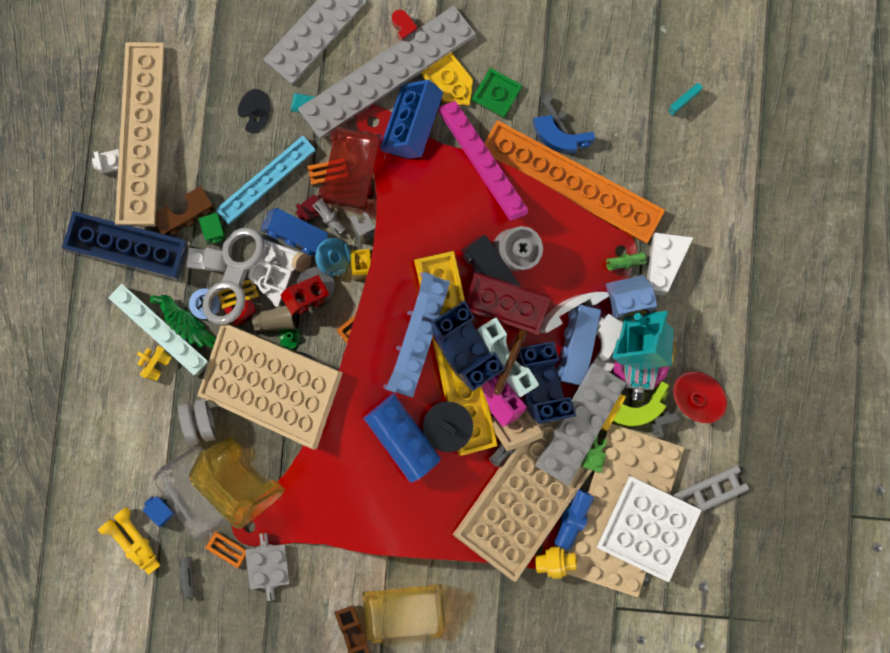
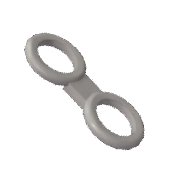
[202,228,265,325]

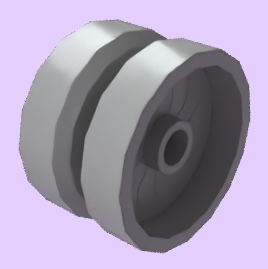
[493,226,543,272]
[178,398,216,446]

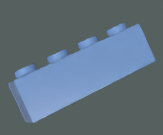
[556,305,601,386]

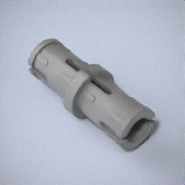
[313,198,346,236]

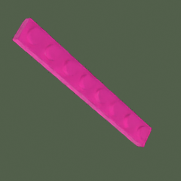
[439,101,528,221]

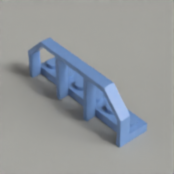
[383,272,450,397]

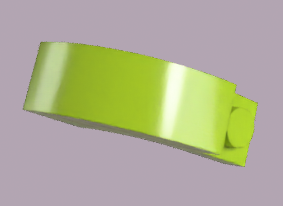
[612,382,669,427]

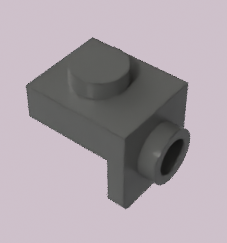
[651,410,680,438]

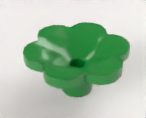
[278,328,302,349]

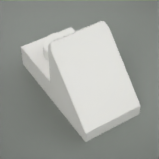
[186,248,227,272]

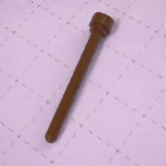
[494,329,528,396]

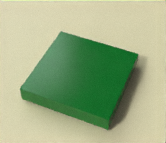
[471,68,523,119]

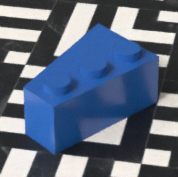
[260,208,329,257]

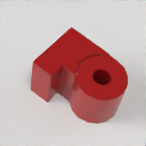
[392,10,417,41]
[224,300,256,327]

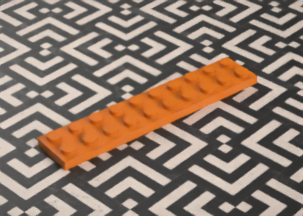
[484,120,665,244]

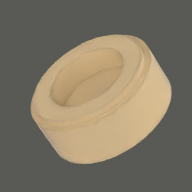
[292,252,311,272]

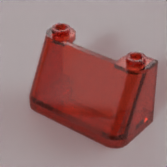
[318,127,383,212]

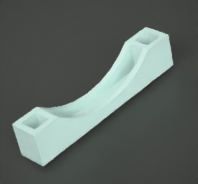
[108,283,209,378]

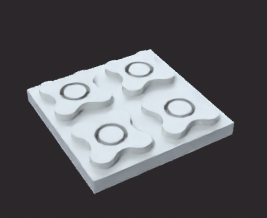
[596,476,702,582]

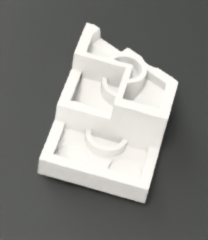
[248,239,299,307]

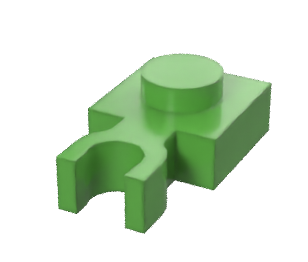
[581,436,607,473]

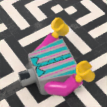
[613,351,674,401]

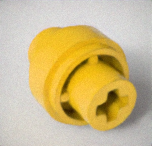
[536,547,577,579]

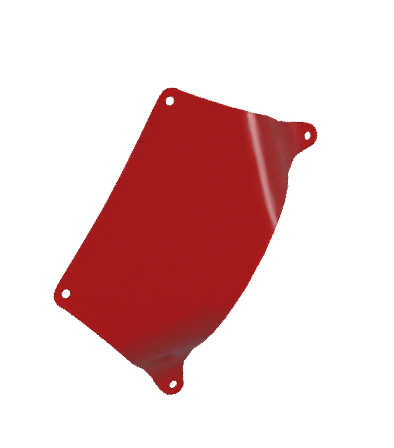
[232,105,637,569]

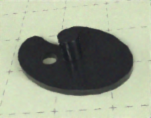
[238,89,270,133]

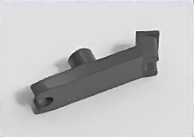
[541,93,569,134]

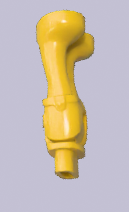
[98,506,160,575]

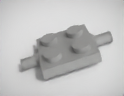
[245,532,289,601]

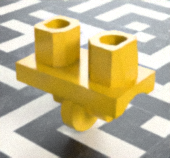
[136,345,172,381]

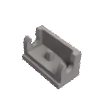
[350,212,375,243]

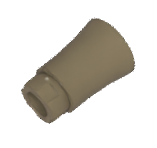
[252,305,297,333]

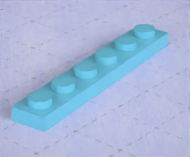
[215,136,316,225]

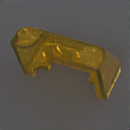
[189,437,285,529]
[362,584,446,643]

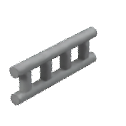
[672,465,749,512]

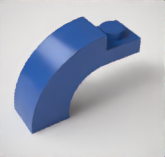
[532,115,595,154]

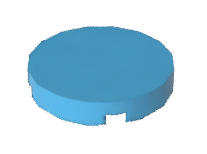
[315,238,351,276]

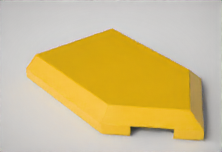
[420,52,473,106]

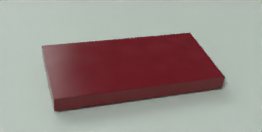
[465,271,551,335]

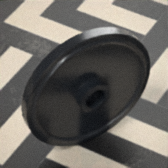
[423,401,473,452]

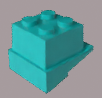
[613,311,674,370]

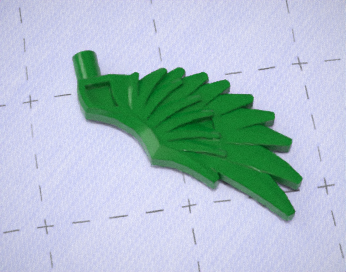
[150,295,216,349]

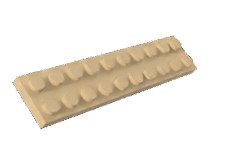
[115,42,165,226]

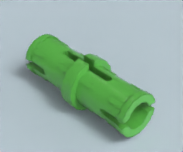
[606,252,646,271]

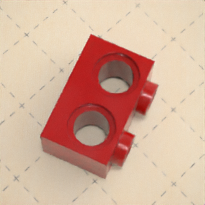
[280,275,330,315]

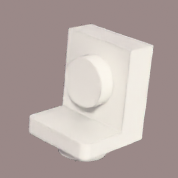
[92,149,119,174]

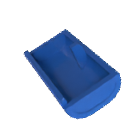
[363,393,441,483]

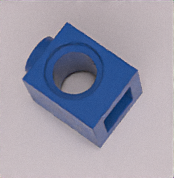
[142,496,176,527]

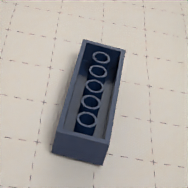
[62,211,189,281]

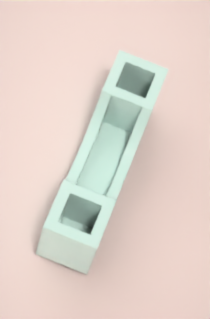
[476,318,539,398]

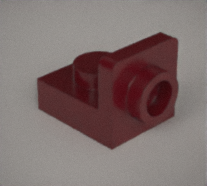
[295,194,320,223]

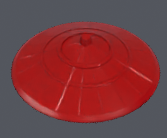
[673,371,727,423]

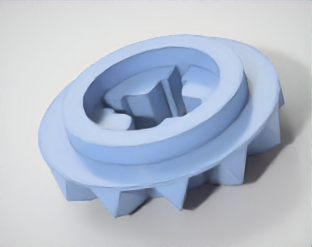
[189,288,221,320]

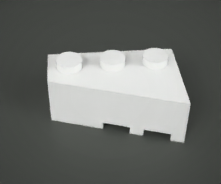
[647,233,693,296]

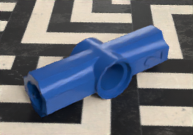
[554,489,594,550]

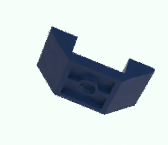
[431,300,505,391]
[517,341,576,424]

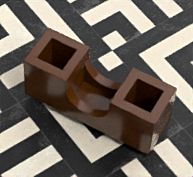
[155,186,215,237]
[334,604,371,653]

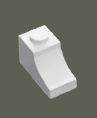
[596,314,623,362]

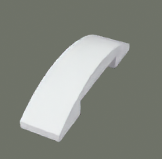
[539,292,609,333]

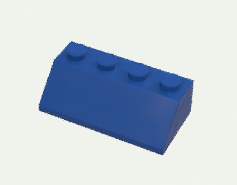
[380,79,443,159]

